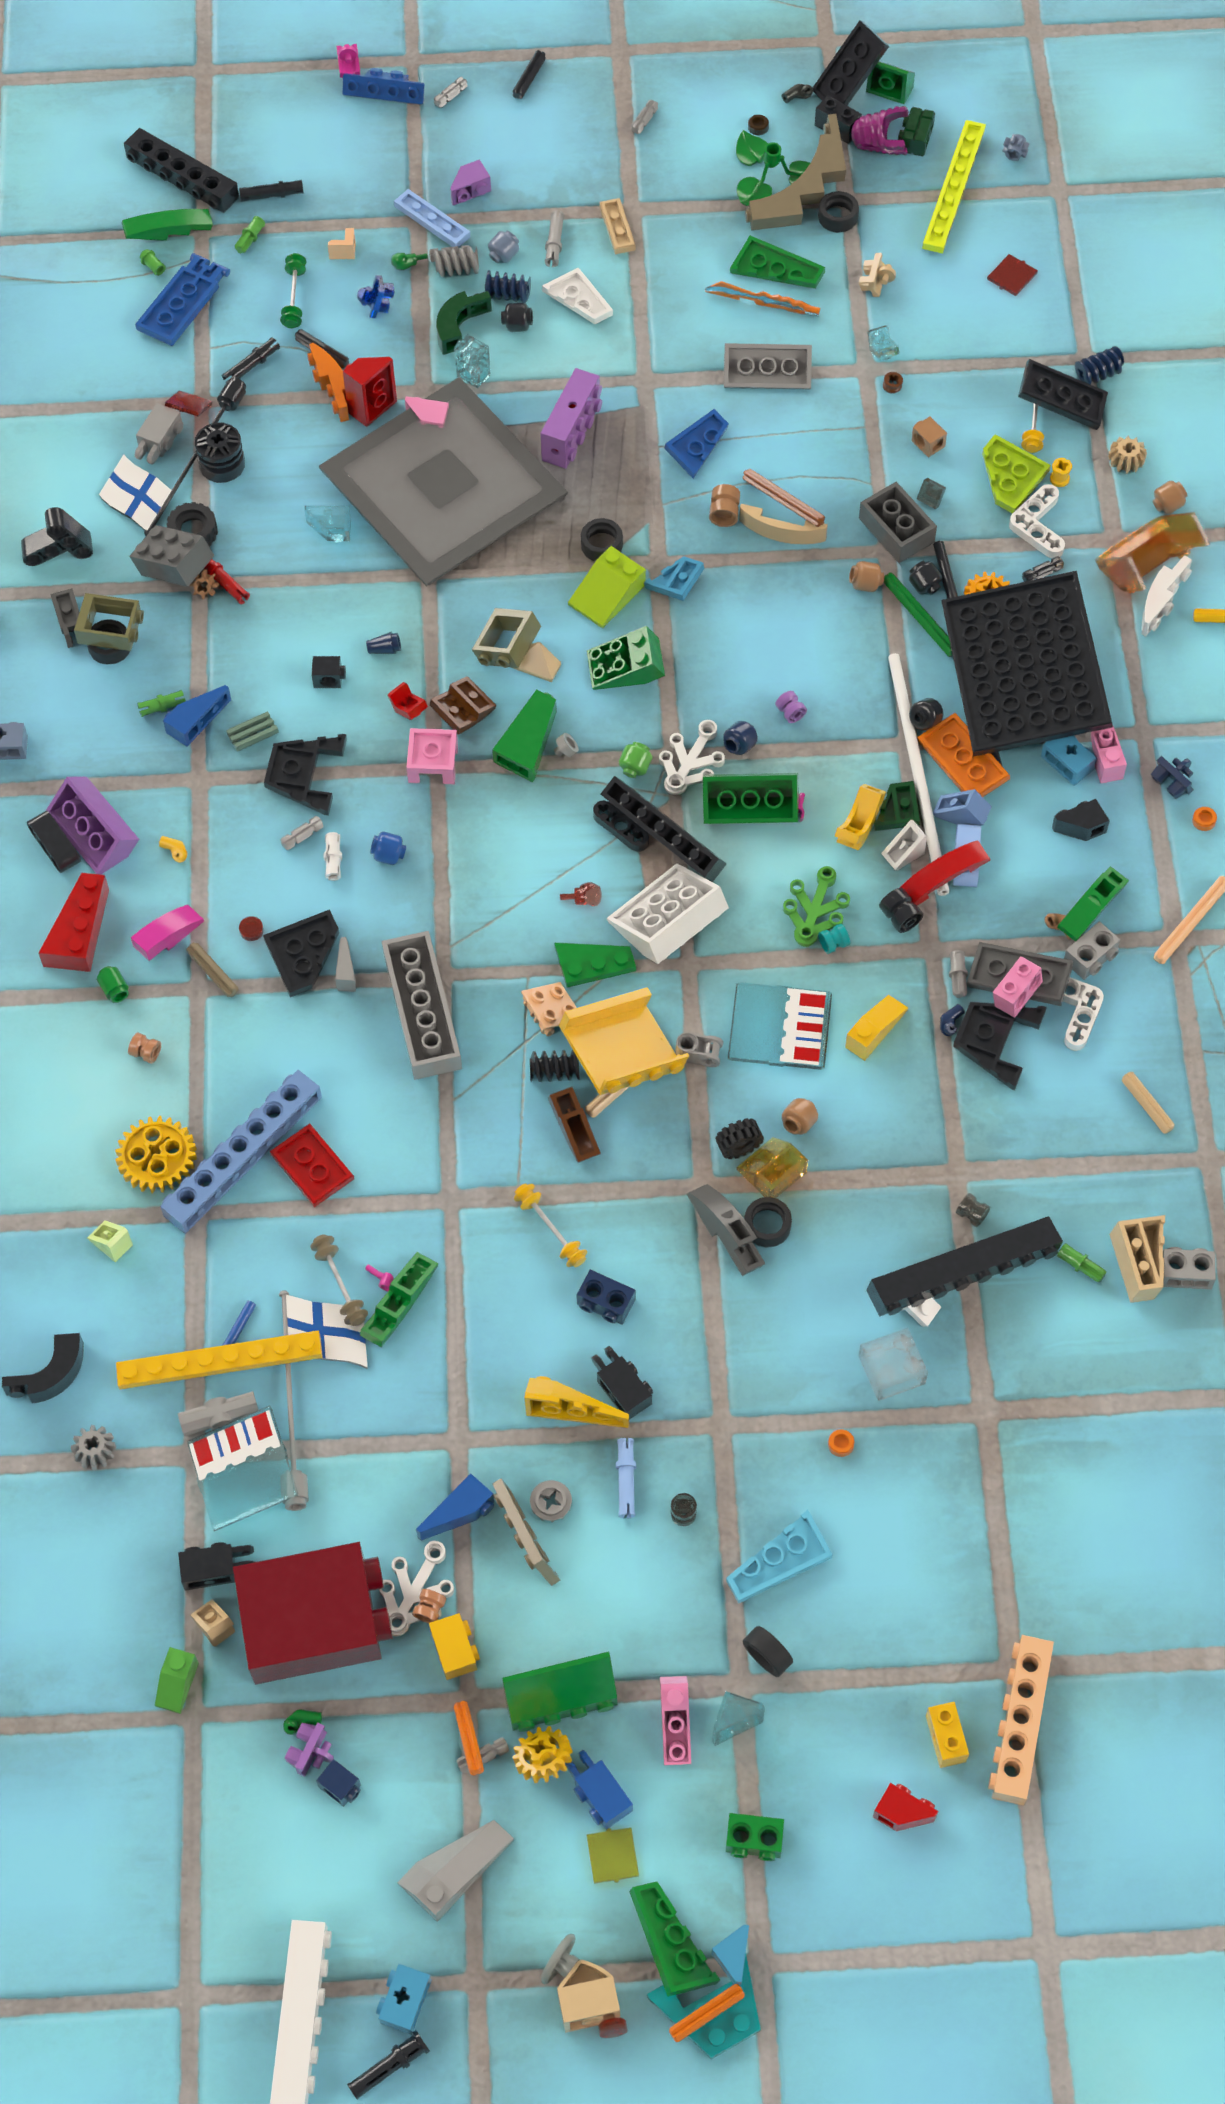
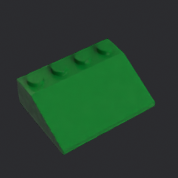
[502,1651,618,1732]

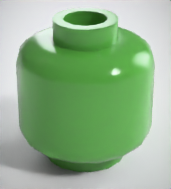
[618,742,653,778]

